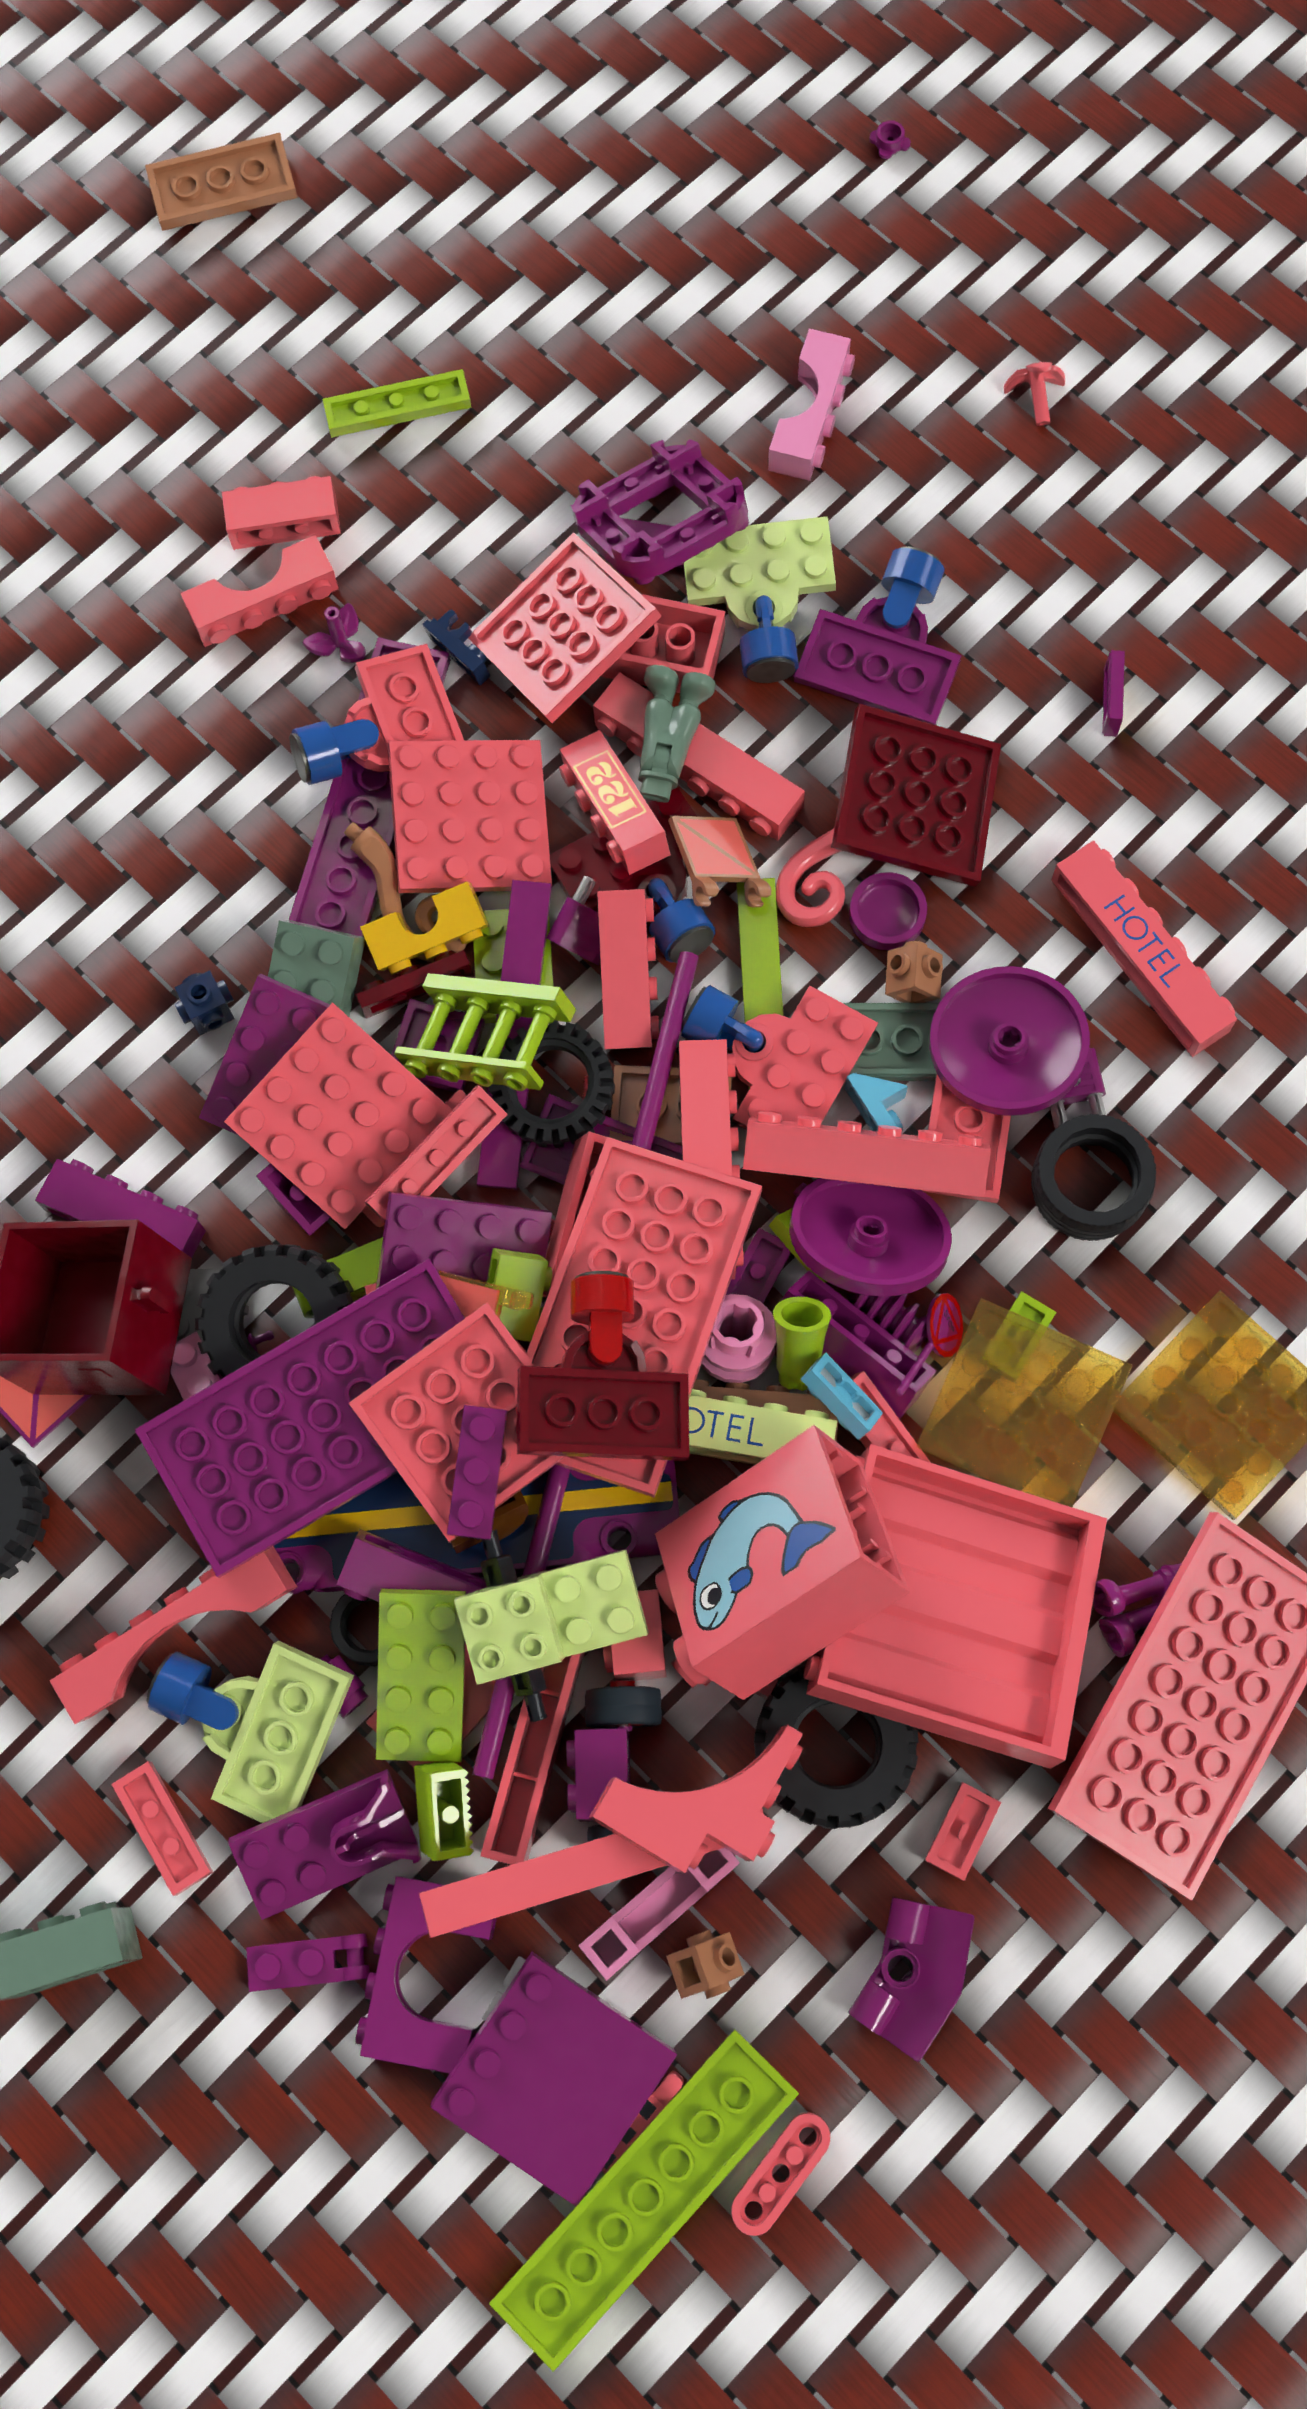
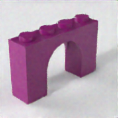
[355,1876,497,2073]

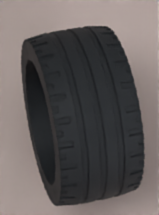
[1031,1114,1156,1241]

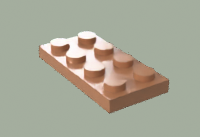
[145,132,298,231]

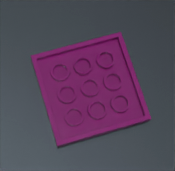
[431,1952,677,2206]

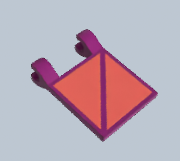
[0,1376,92,1448]

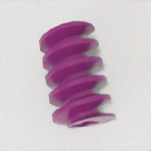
[849,1293,928,1353]

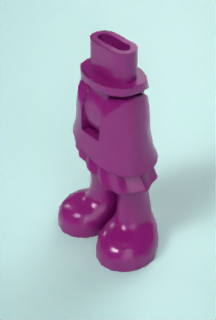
[1093,1563,1182,1658]

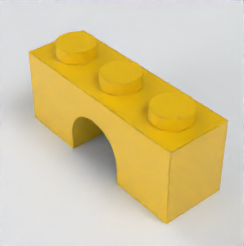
[360,881,489,975]

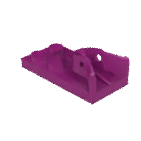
[228,1769,422,1920]

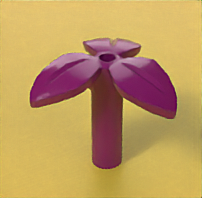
[302,603,366,663]

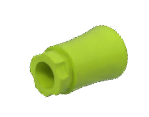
[773,1296,831,1391]

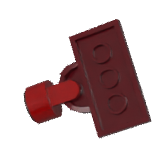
[517,1271,690,1461]

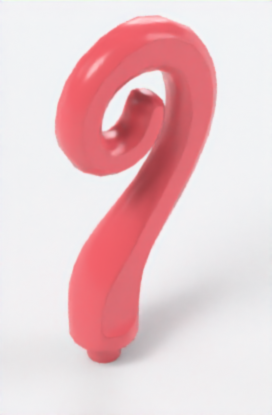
[776,829,845,927]

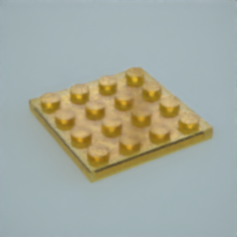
[1109,1290,1307,1521]
[916,1298,1133,1507]

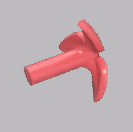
[1003,362,1065,426]

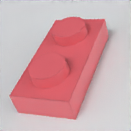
[924,1782,1001,1881]

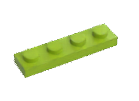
[323,369,471,438]

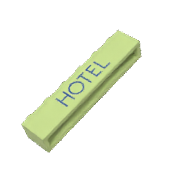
[689,1389,837,1465]

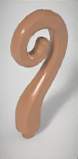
[344,822,467,962]

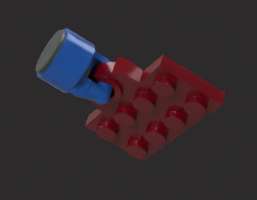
[550,787,715,963]

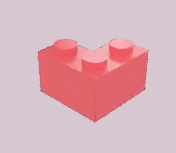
[603,1589,667,1681]

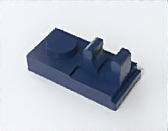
[422,610,491,686]

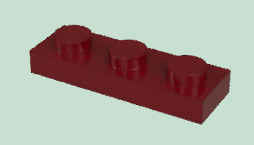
[356,950,472,1019]

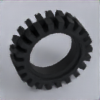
[489,1020,615,1148]

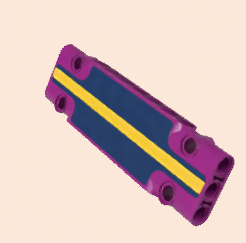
[274,1460,680,1594]

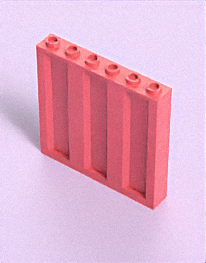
[804,1444,1107,1769]

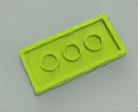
[376,1589,466,1762]

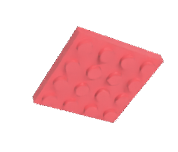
[468,532,662,723]
[388,740,552,893]
[224,1002,452,1229]
[349,1303,566,1542]

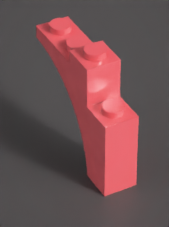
[589,1725,803,1873]

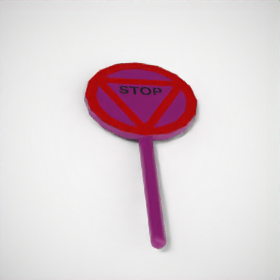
[896,1293,963,1396]

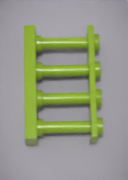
[394,973,576,1091]

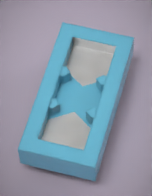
[801,1353,883,1440]

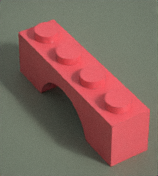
[180,535,339,647]

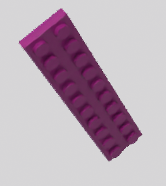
[289,637,451,937]

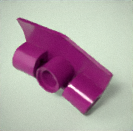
[848,1897,975,2062]

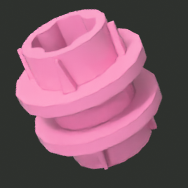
[701,1294,776,1383]

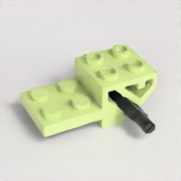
[454,1529,649,1722]

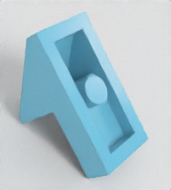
[845,1073,908,1131]

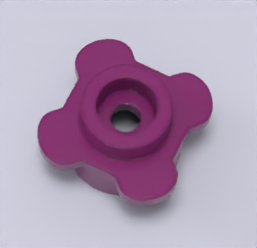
[869,120,911,159]

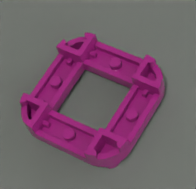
[571,439,749,585]

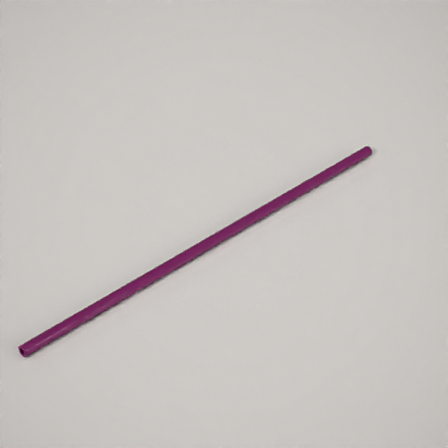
[472,951,699,1780]

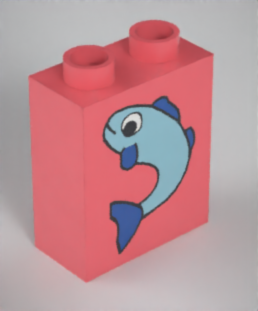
[655,1425,910,1700]

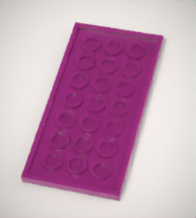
[134,1258,465,1578]

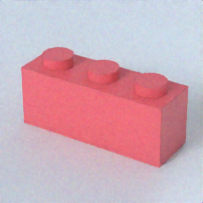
[222,476,341,550]

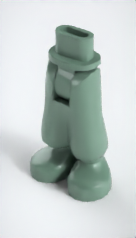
[638,665,716,803]

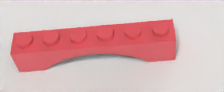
[49,1546,297,1724]

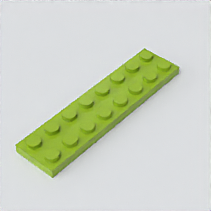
[489,2029,799,2372]

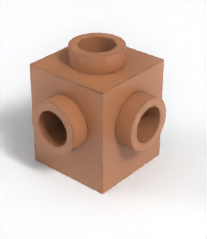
[885,941,943,1003]
[666,1930,745,1999]

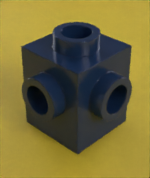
[174,970,235,1036]

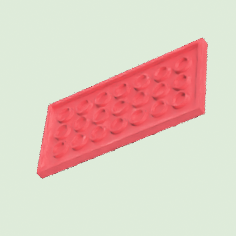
[526,1137,762,1497]
[1047,1512,1307,1901]

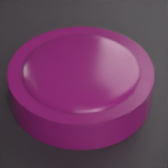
[849,872,927,951]

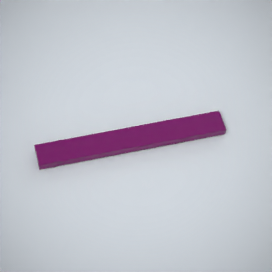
[477,880,552,1190]

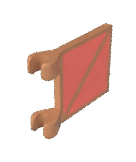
[668,816,771,907]

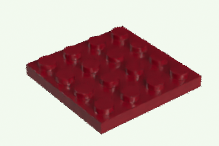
[831,703,1001,887]

